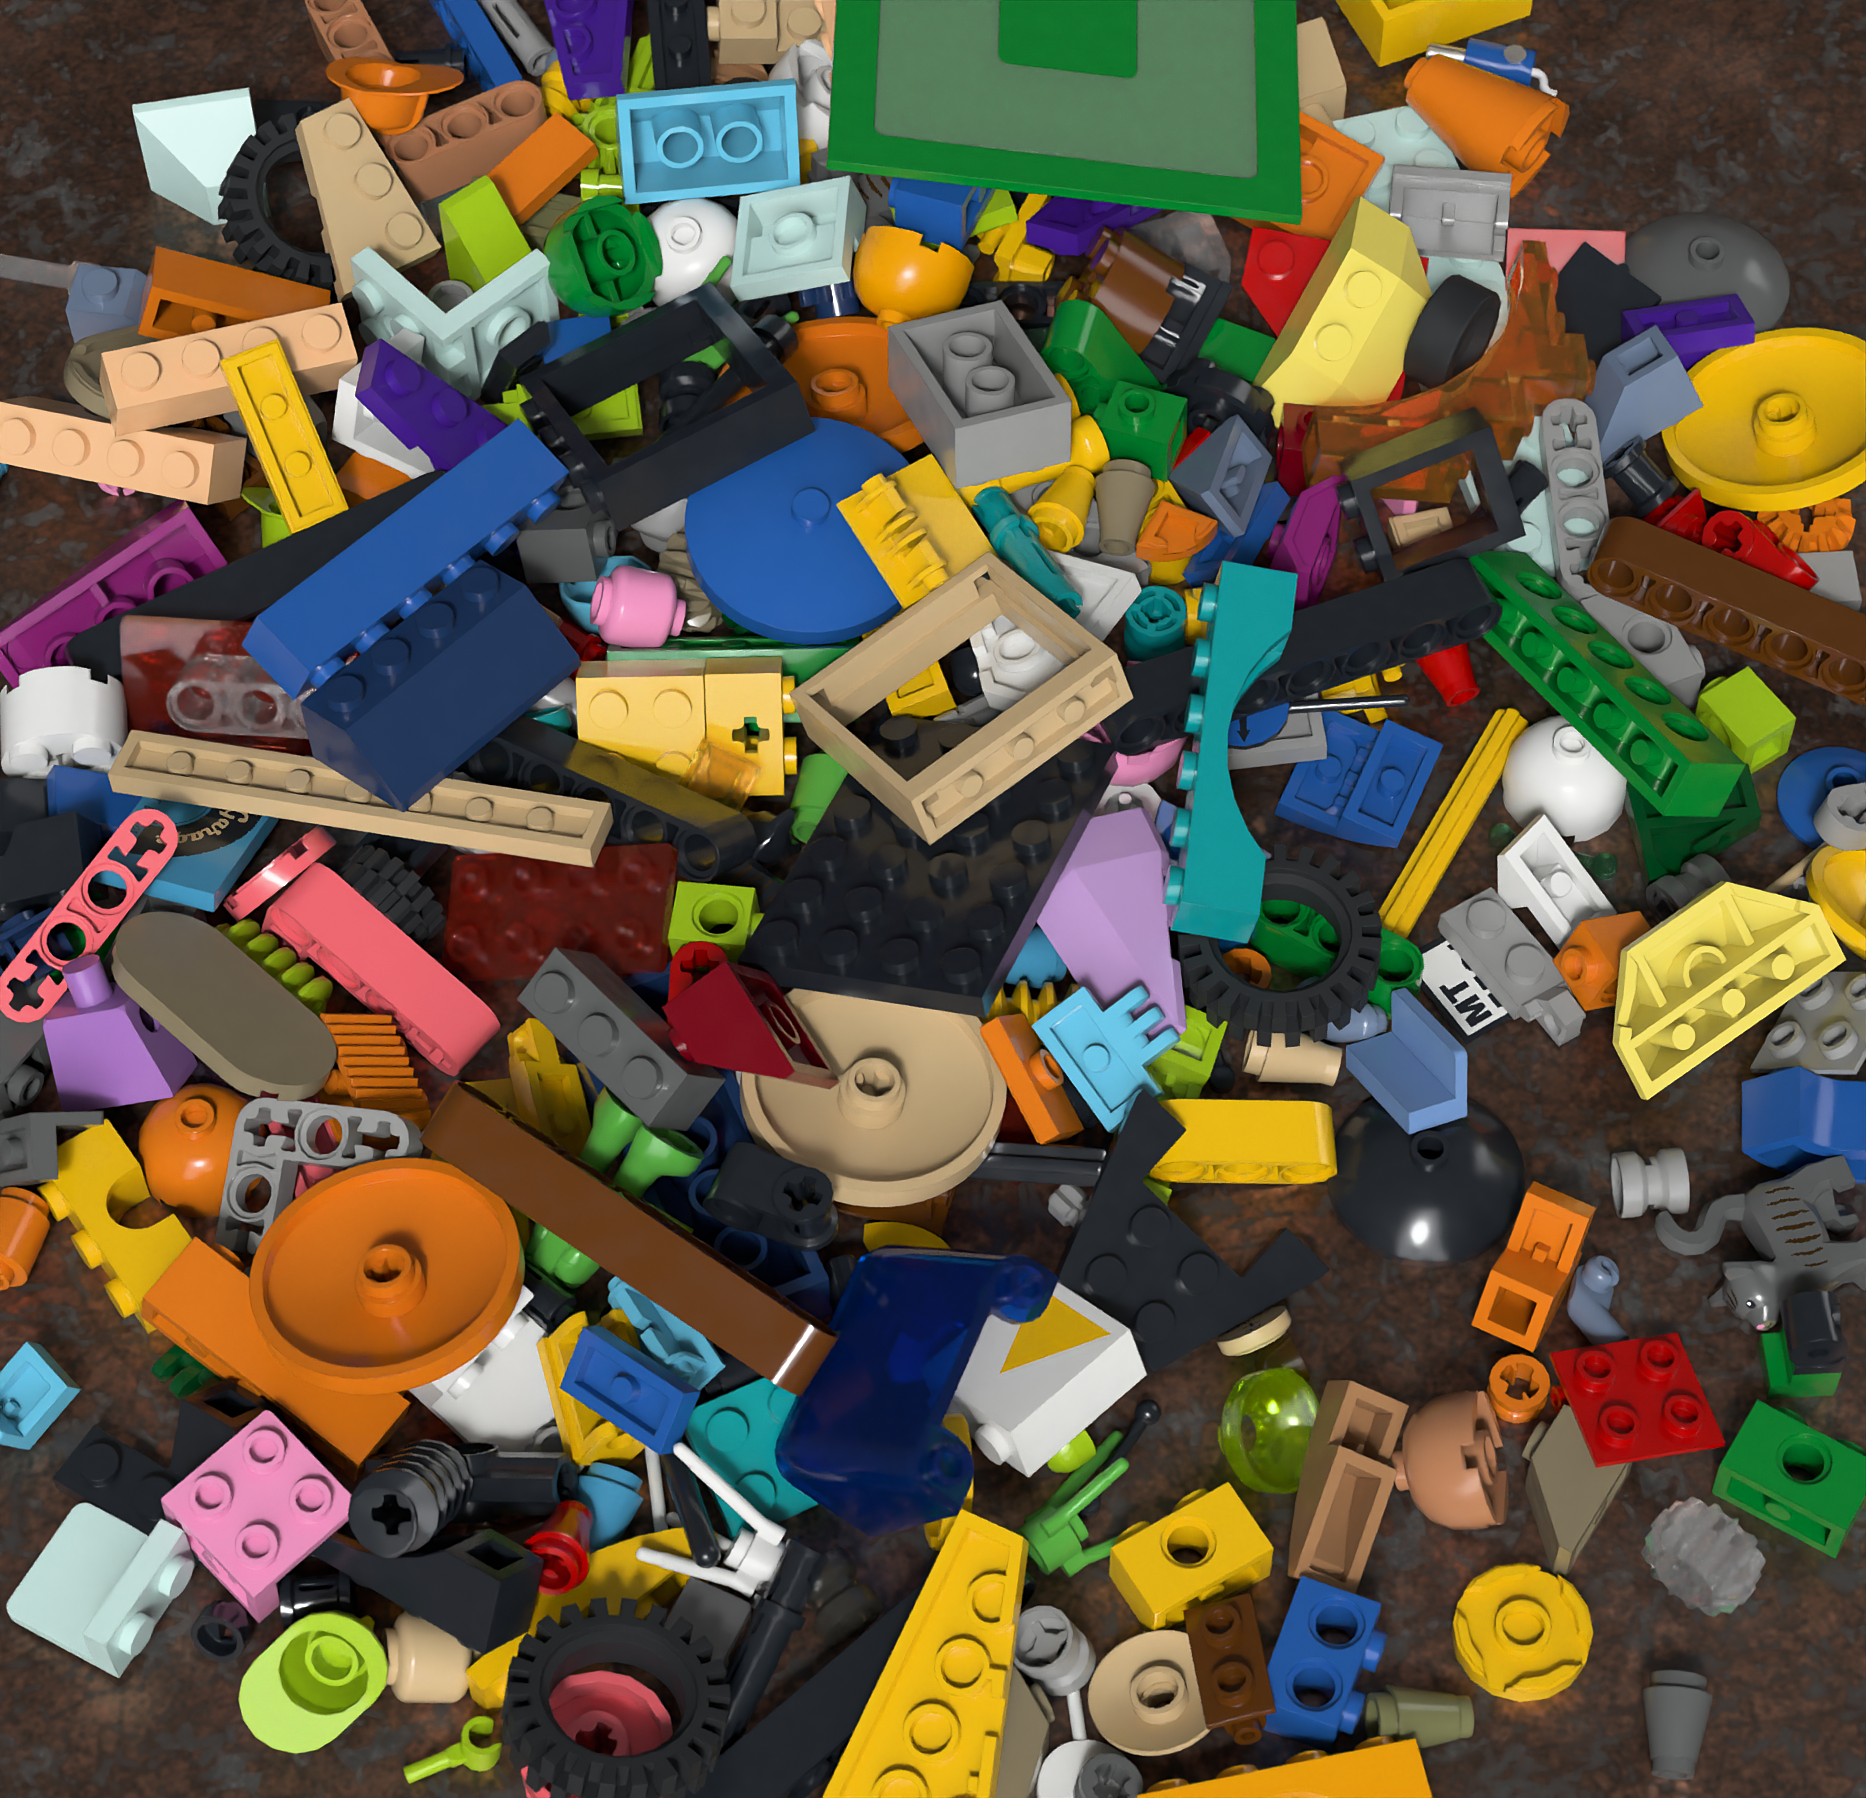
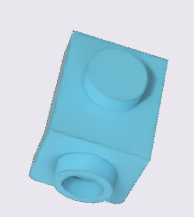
[0,1341,81,1450]

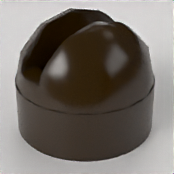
[1255,1332,1311,1393]

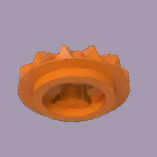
[1756,496,1856,553]

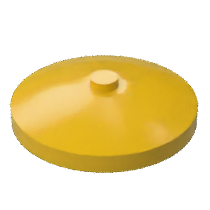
[1661,328,1866,512]

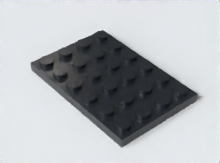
[737,715,1119,1018]

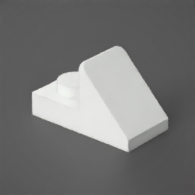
[1497,814,1617,950]

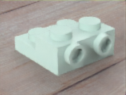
[730,176,866,302]

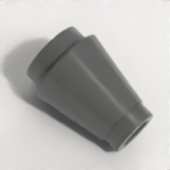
[1642,1670,1713,1780]

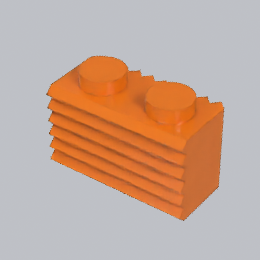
[317,1013,431,1152]

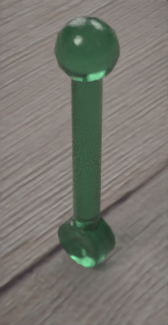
[1488,823,1618,880]

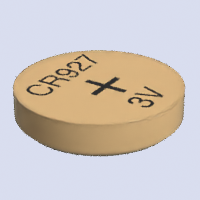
[1216,1306,1292,1356]

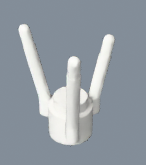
[636,1442,786,1598]

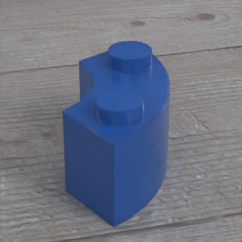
[1742,1066,1866,1183]

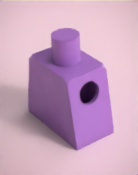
[43,954,198,1112]

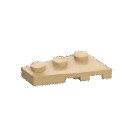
[295,98,441,303]

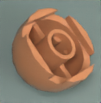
[1391,1390,1509,1530]

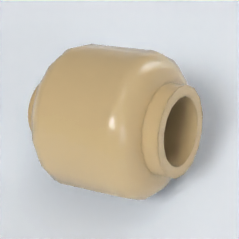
[380,1611,484,1703]

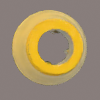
[1027,466,1095,554]

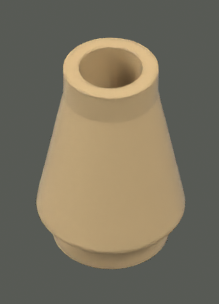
[1242,1029,1342,1086]

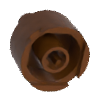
[1054,226,1185,355]

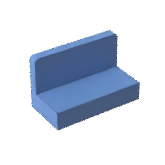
[1346,987,1467,1135]

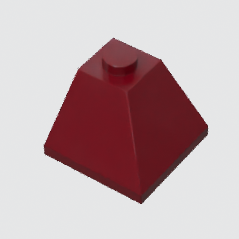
[661,961,840,1089]

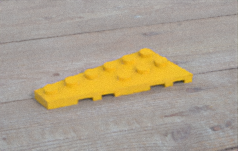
[822,1509,1029,1798]

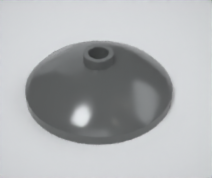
[1624,213,1790,334]

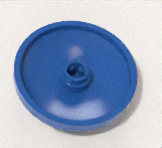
[684,417,910,645]

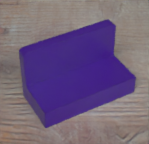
[1621,294,1755,370]

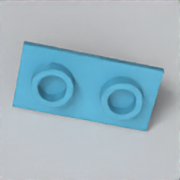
[608,1276,726,1391]

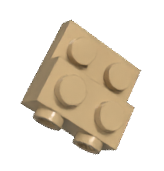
[706,0,827,64]

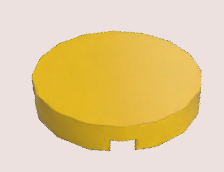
[1451,1563,1593,1702]

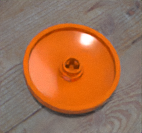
[718,316,924,454]
[249,1158,525,1395]

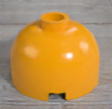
[852,226,974,331]

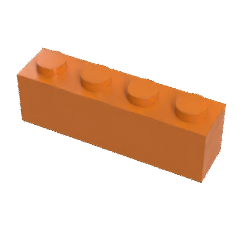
[141,1236,410,1482]

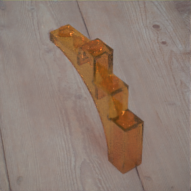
[1301,240,1596,503]

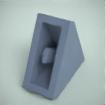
[1169,414,1272,538]

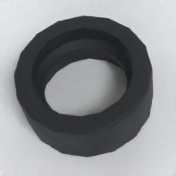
[1403,275,1501,396]

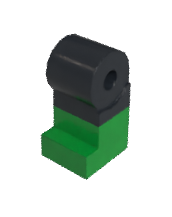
[1758,1290,1848,1399]

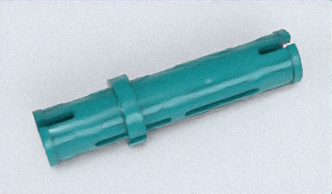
[972,486,1083,619]

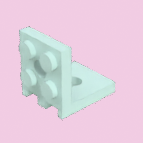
[350,246,560,401]

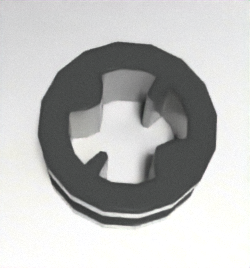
[1073,1753,1143,1798]

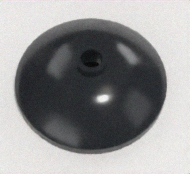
[1327,1097,1525,1267]

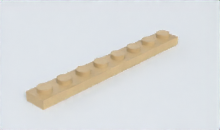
[108,730,614,868]

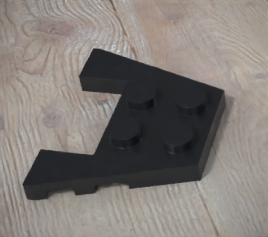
[1052,1088,1329,1373]

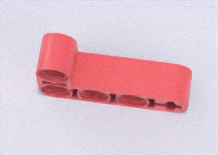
[261,862,500,1076]

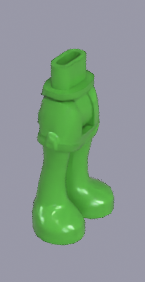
[524,1085,704,1296]

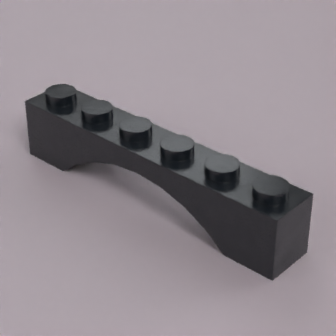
[169,1379,544,1655]

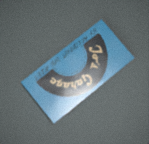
[93,726,312,912]

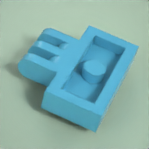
[1031,986,1181,1133]

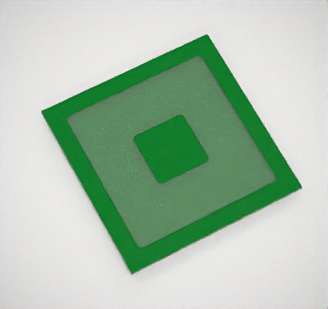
[826,0,1302,225]

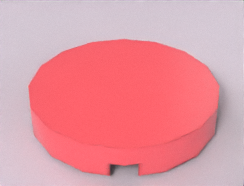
[223,824,337,922]

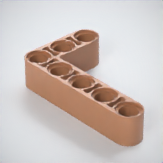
[305,0,548,202]

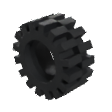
[335,845,446,949]

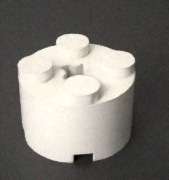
[0,666,128,779]

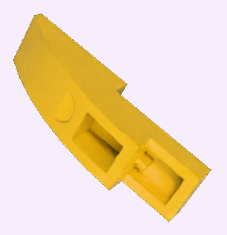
[465,1528,720,1717]

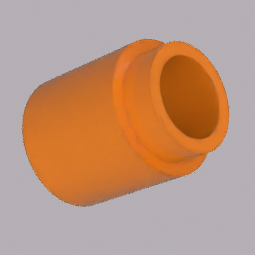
[0,1187,50,1291]

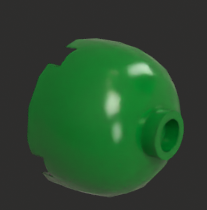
[543,195,663,318]

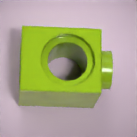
[1695,666,1796,774]
[668,881,765,972]

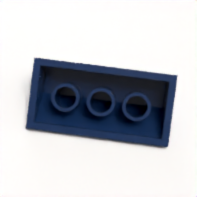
[300,559,581,813]

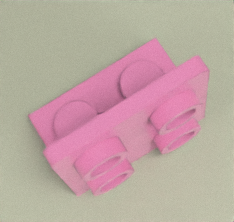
[161,1411,351,1623]

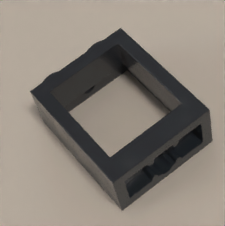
[1334,406,1526,583]

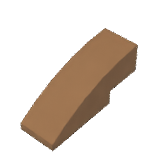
[1288,1380,1409,1594]

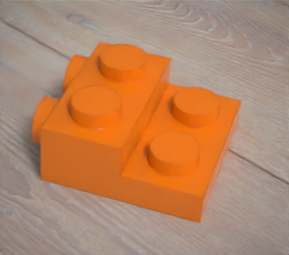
[1231,110,1385,241]

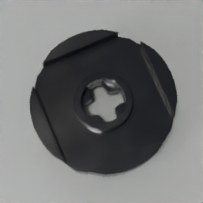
[1160,358,1275,449]

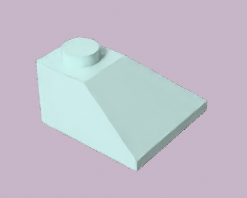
[132,88,272,225]

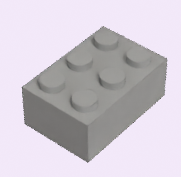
[888,300,1072,489]

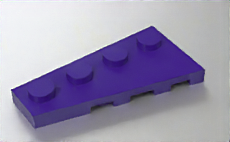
[544,0,634,100]
[355,339,521,560]

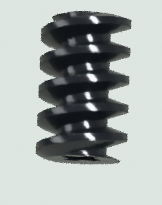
[348,1439,473,1559]

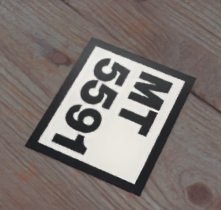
[1419,935,1512,1045]

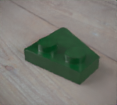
[1624,763,1762,890]

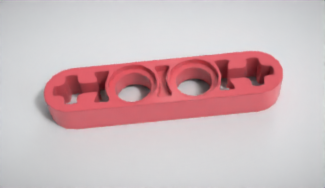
[0,809,178,1023]

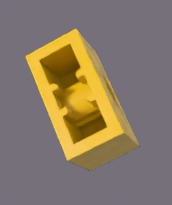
[704,657,797,797]

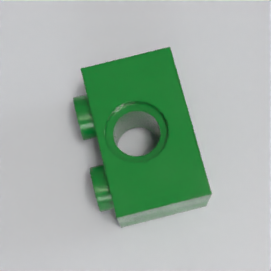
[1711,1400,1866,1559]

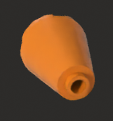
[1404,53,1570,199]

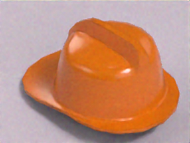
[325,57,464,136]

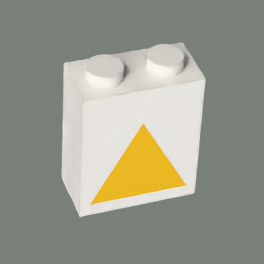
[923,1272,1147,1478]

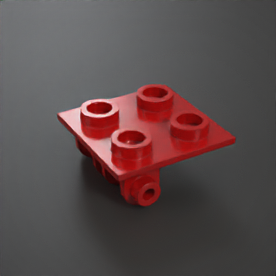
[1549,1332,1726,1468]

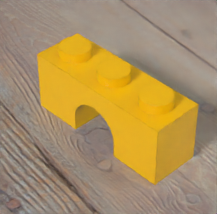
[38,1118,192,1334]

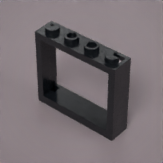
[518,282,816,532]

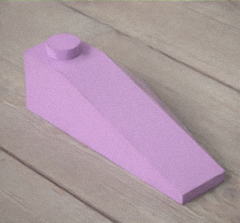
[1037,807,1187,1042]

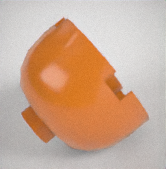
[138,1083,269,1218]

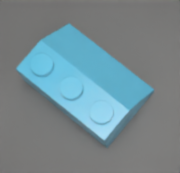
[615,78,800,205]

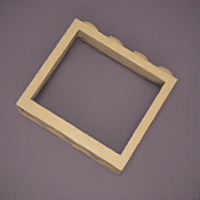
[789,552,1133,845]

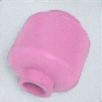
[590,565,686,648]

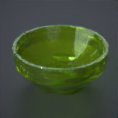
[1218,1368,1319,1494]

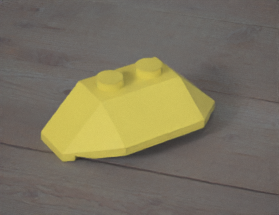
[1251,196,1432,429]
[1612,881,1846,1100]

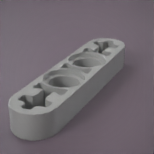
[1539,398,1610,605]

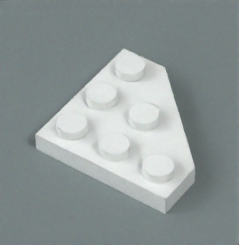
[970,534,1142,712]

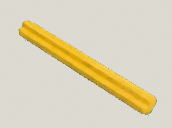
[1378,707,1528,939]

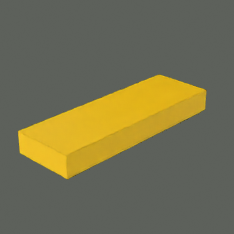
[218,339,349,536]

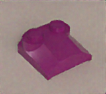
[1267,475,1343,612]

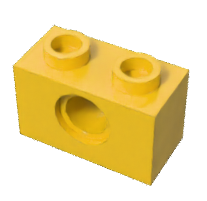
[1109,1482,1274,1632]

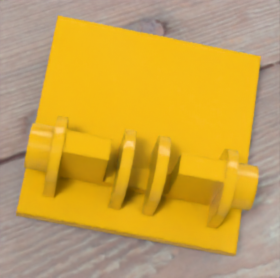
[836,453,999,609]

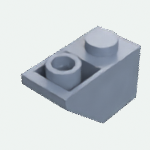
[1575,325,1703,464]

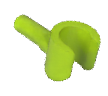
[403,1716,502,1784]

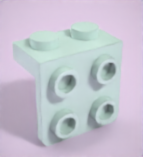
[7,1503,196,1678]

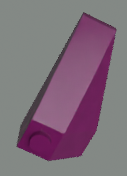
[0,499,229,689]

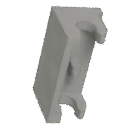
[1389,165,1512,262]

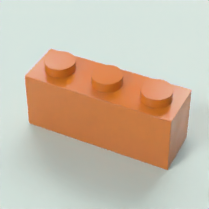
[138,246,330,340]

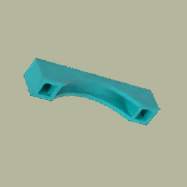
[1162,561,1298,943]

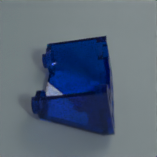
[774,1244,1059,1538]

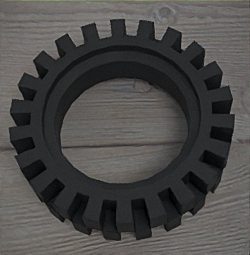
[218,112,406,300]
[1178,843,1382,1048]
[501,1597,731,1798]

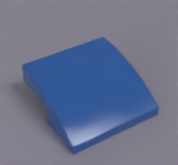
[1274,711,1444,848]

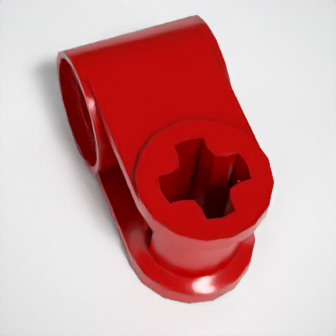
[1701,510,1820,591]

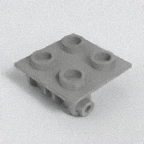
[1750,972,1866,1076]

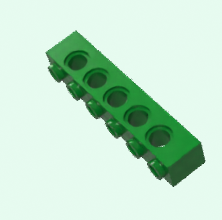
[1468,551,1746,817]

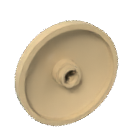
[740,988,1007,1207]

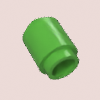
[790,750,848,843]

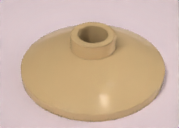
[1088,1630,1211,1756]

